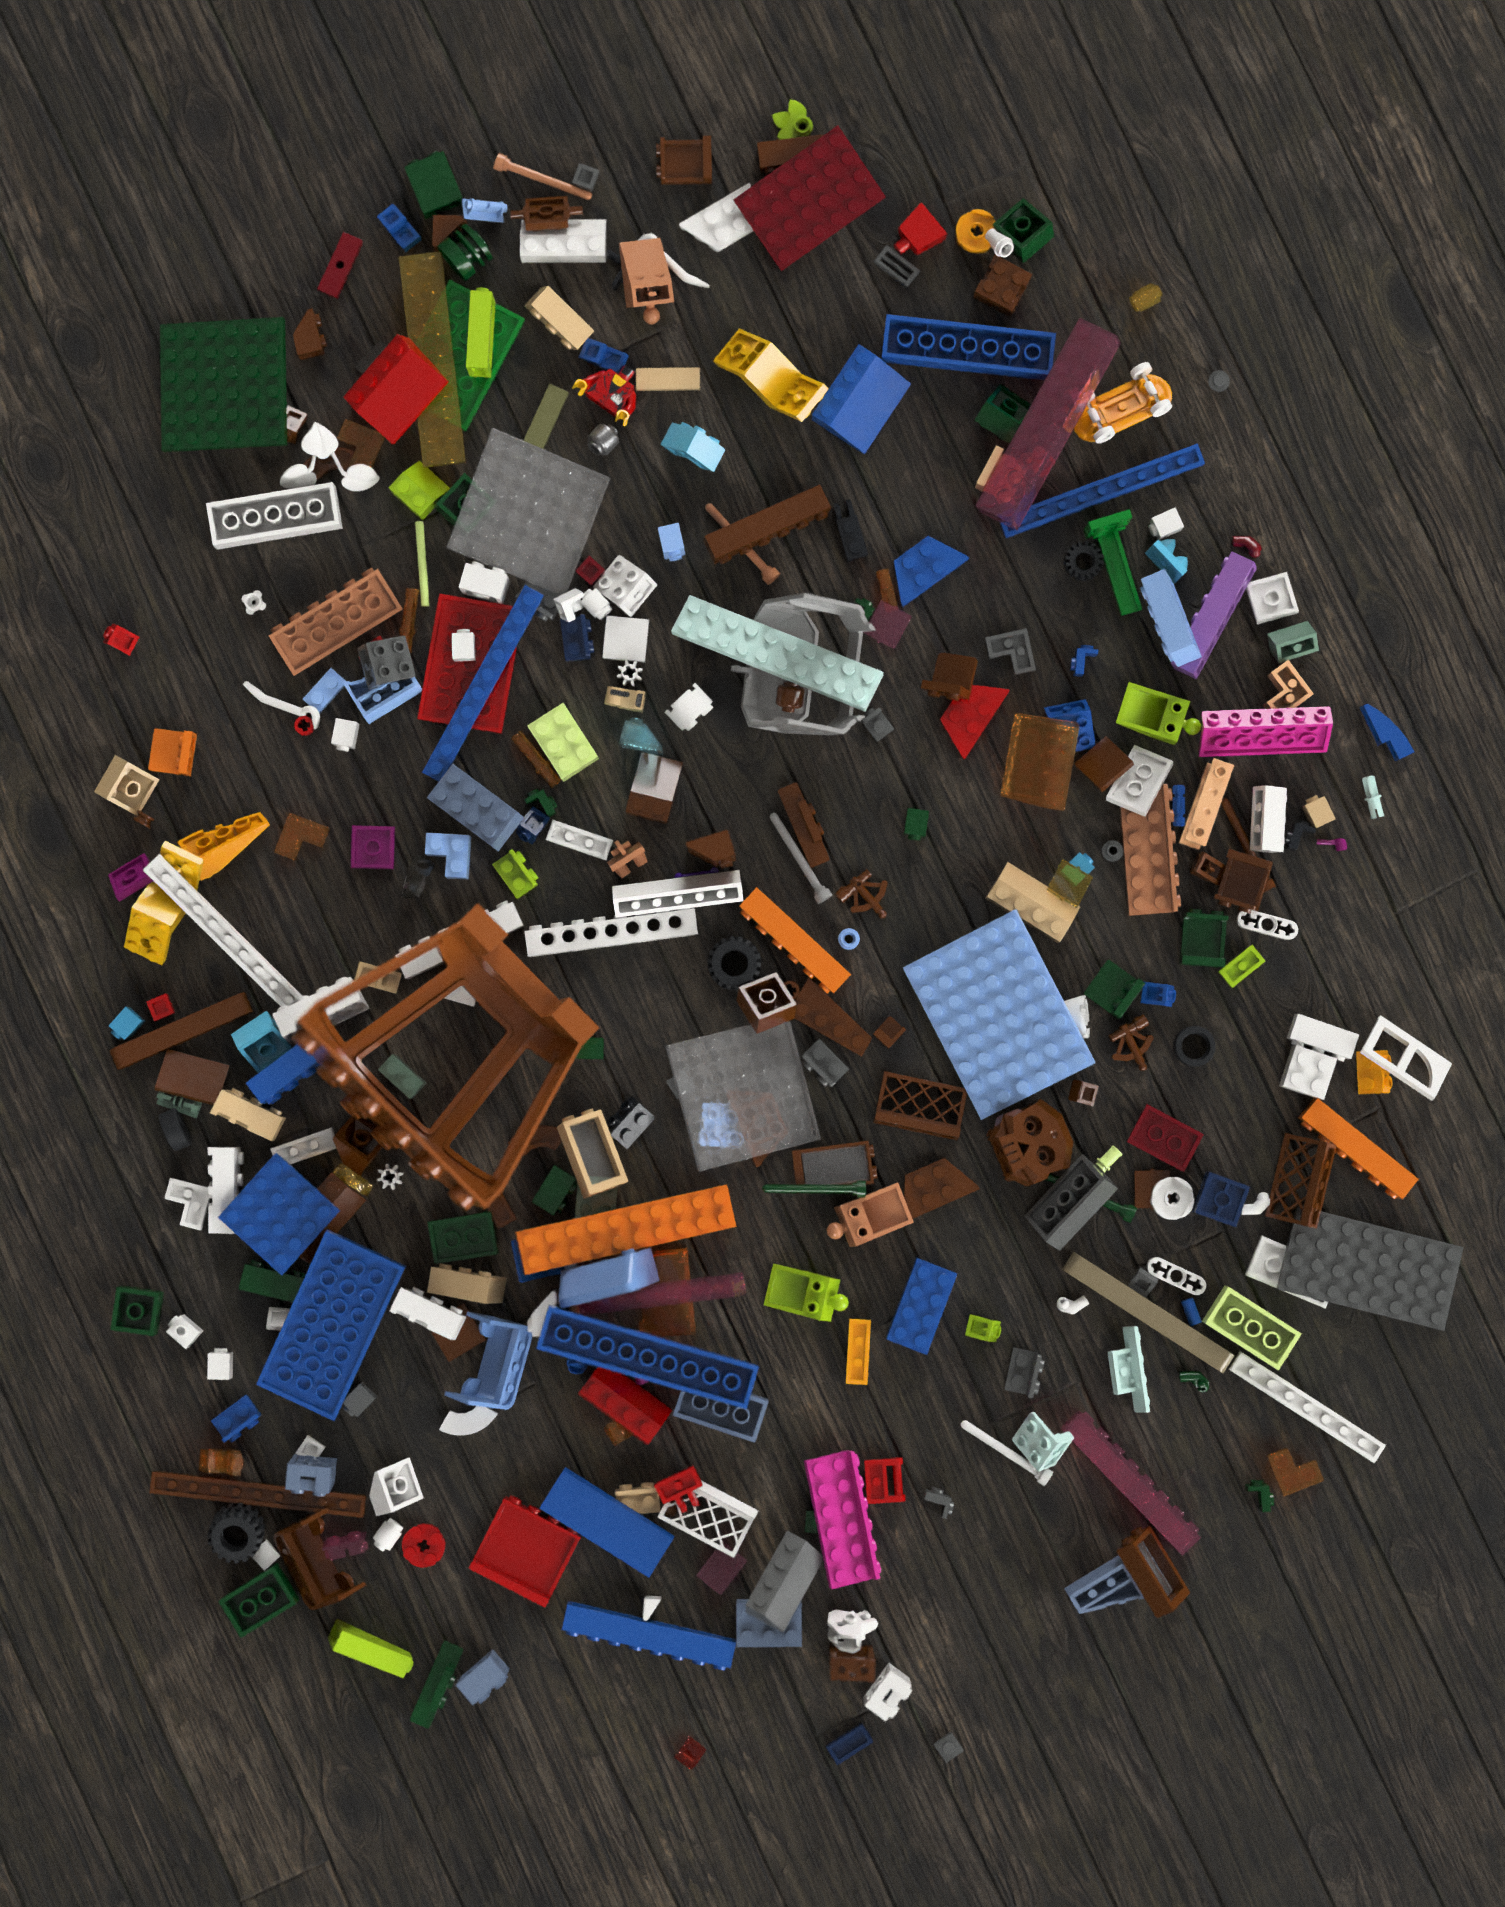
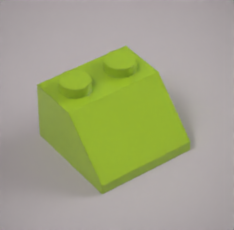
[389,461,450,521]

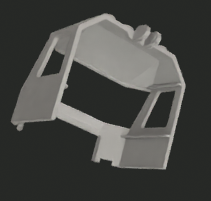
[731,593,876,735]

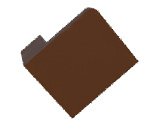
[873,1016,906,1049]

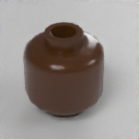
[775,680,805,713]

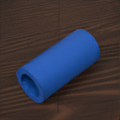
[1181,1297,1202,1326]

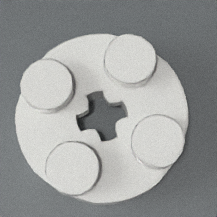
[1150,1177,1194,1220]

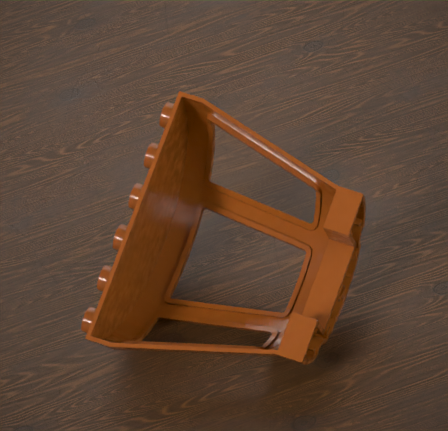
[292,903,599,1211]

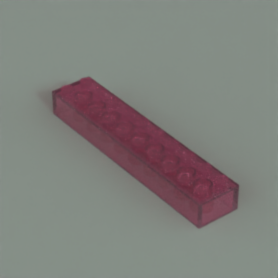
[976,318,1121,530]

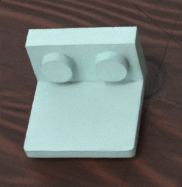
[1012,1412,1074,1472]

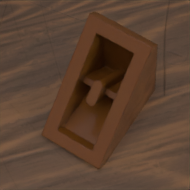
[432,215,468,253]
[1189,851,1226,886]

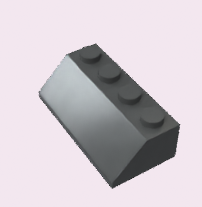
[1024,1154,1118,1251]
[745,1531,824,1633]

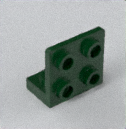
[1084,960,1145,1019]

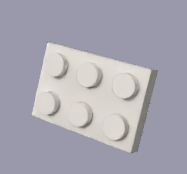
[1106,745,1173,817]

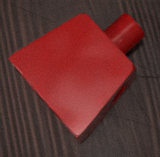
[894,203,947,255]

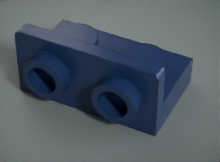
[560,614,594,662]

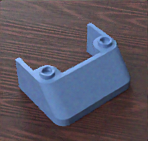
[558,1247,660,1308]
[444,1311,532,1410]

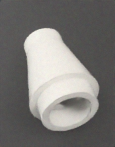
[985,229,1014,257]

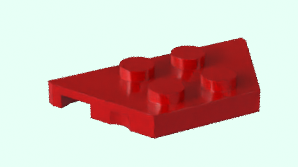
[940,685,1010,760]

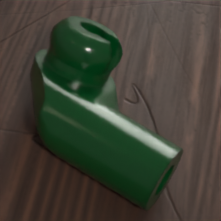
[1179,1371,1209,1393]

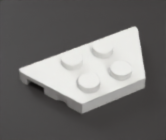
[679,183,753,252]

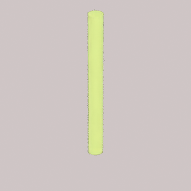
[415,521,430,607]

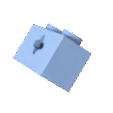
[658,523,685,561]

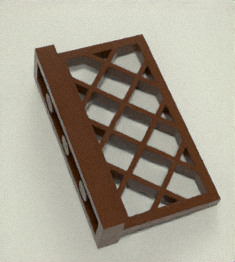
[873,1071,967,1141]
[1265,1133,1337,1229]

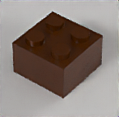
[736,972,797,1034]

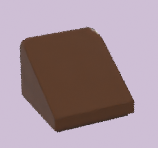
[1068,1080,1099,1107]

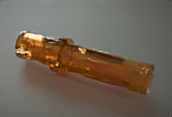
[399,588,419,653]
[511,731,562,788]

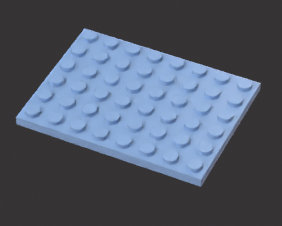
[903,909,1096,1120]

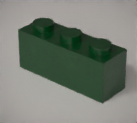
[239,1260,306,1302]

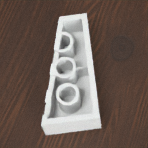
[208,1147,244,1234]

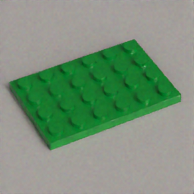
[415,280,525,432]

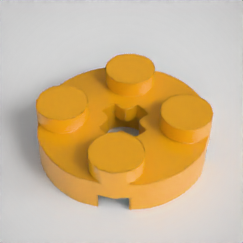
[956,209,996,253]

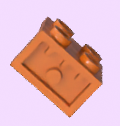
[148,728,197,776]

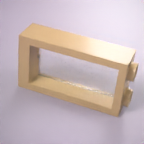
[557,1109,628,1199]

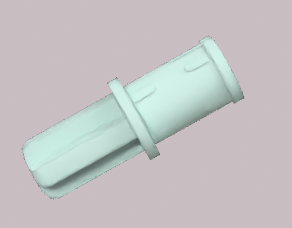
[1362,776,1385,819]

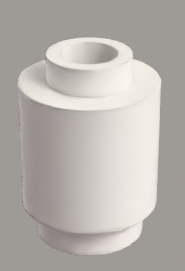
[581,589,612,620]
[373,1518,403,1551]

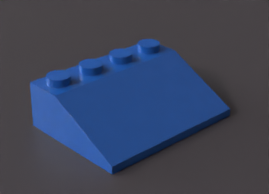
[811,344,911,455]

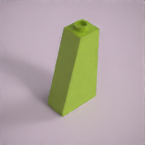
[328,1619,413,1678]

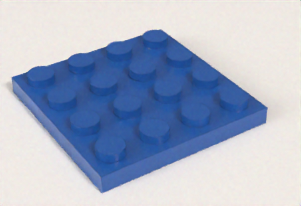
[218,1153,341,1275]

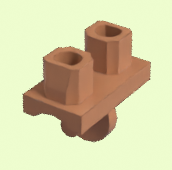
[607,840,648,878]

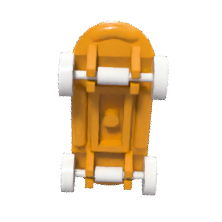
[1073,362,1172,444]

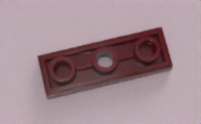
[317,232,363,299]

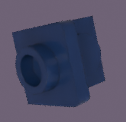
[515,806,550,845]

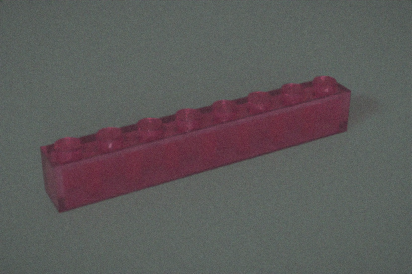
[578,1272,746,1315]
[1060,1410,1201,1556]

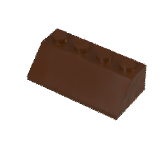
[686,830,736,869]
[299,1172,367,1264]

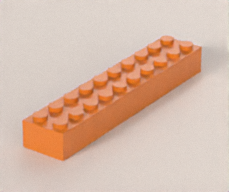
[515,1185,736,1275]

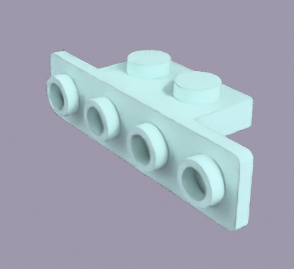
[1108,1326,1150,1413]

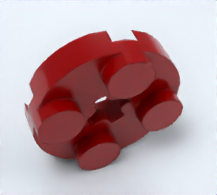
[402,1523,446,1568]

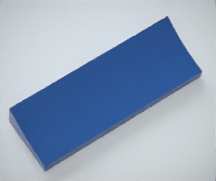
[539,1467,675,1577]

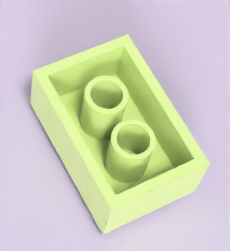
[527,703,599,782]

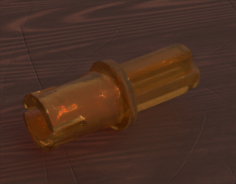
[876,569,898,612]

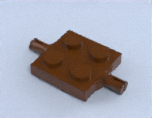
[510,196,583,231]

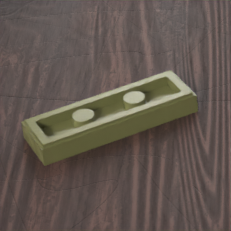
[523,383,569,451]

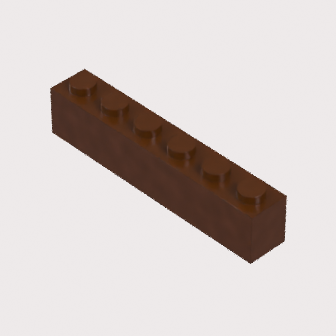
[704,485,831,564]

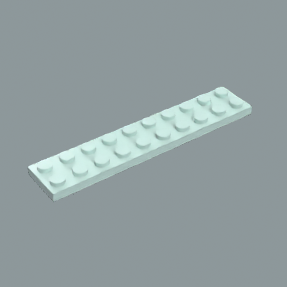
[671,595,883,712]

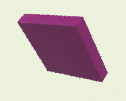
[351,825,395,870]
[108,853,153,902]

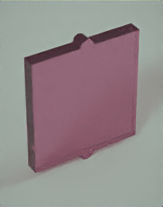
[864,600,912,649]

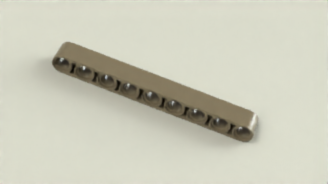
[1062,1252,1235,1373]

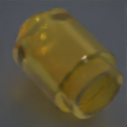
[1129,283,1162,312]

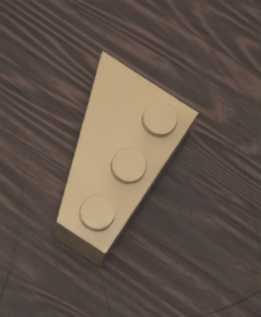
[524,286,594,350]
[210,1088,286,1141]
[427,1263,507,1304]

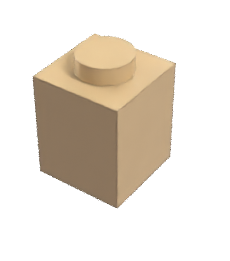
[1302,795,1335,828]

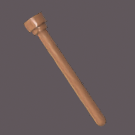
[493,153,592,200]
[705,503,780,585]

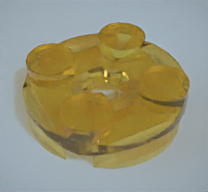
[332,1162,373,1197]

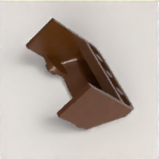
[273,1508,366,1610]

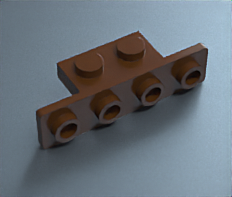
[778,782,830,868]

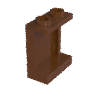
[656,136,712,185]
[1214,849,1273,914]

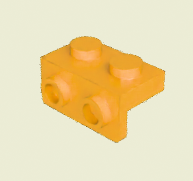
[1356,1050,1392,1094]

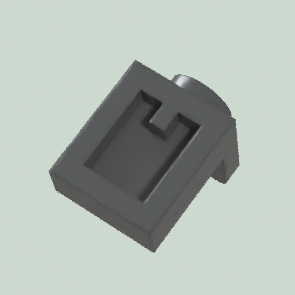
[862,707,894,742]

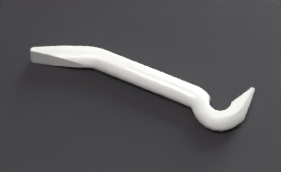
[638,234,709,288]
[243,681,320,729]

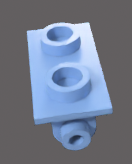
[461,198,507,223]

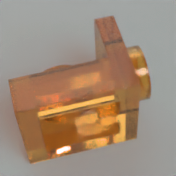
[603,1421,632,1446]

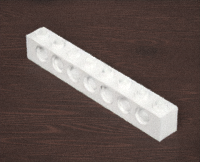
[525,908,698,957]

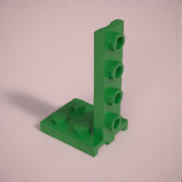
[1083,509,1142,617]

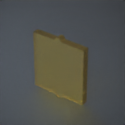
[1047,859,1093,908]

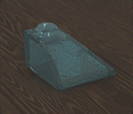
[619,718,664,756]

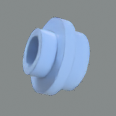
[838,928,860,950]

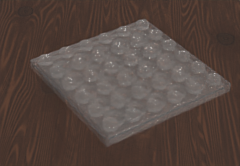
[446,428,610,595]
[665,1021,821,1172]

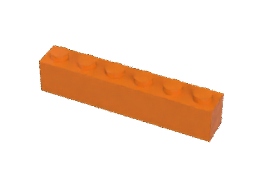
[739,887,851,994]
[1298,1098,1419,1200]

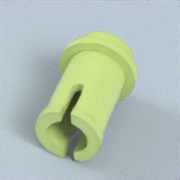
[1095,1145,1122,1173]

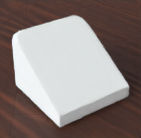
[643,1595,661,1621]

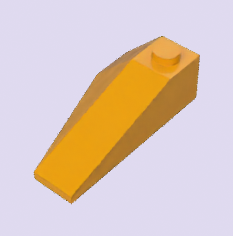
[177,812,269,881]

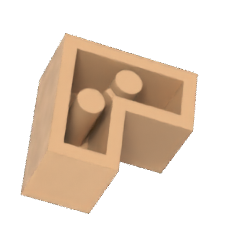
[1263,660,1314,709]

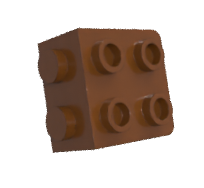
[921,652,978,701]

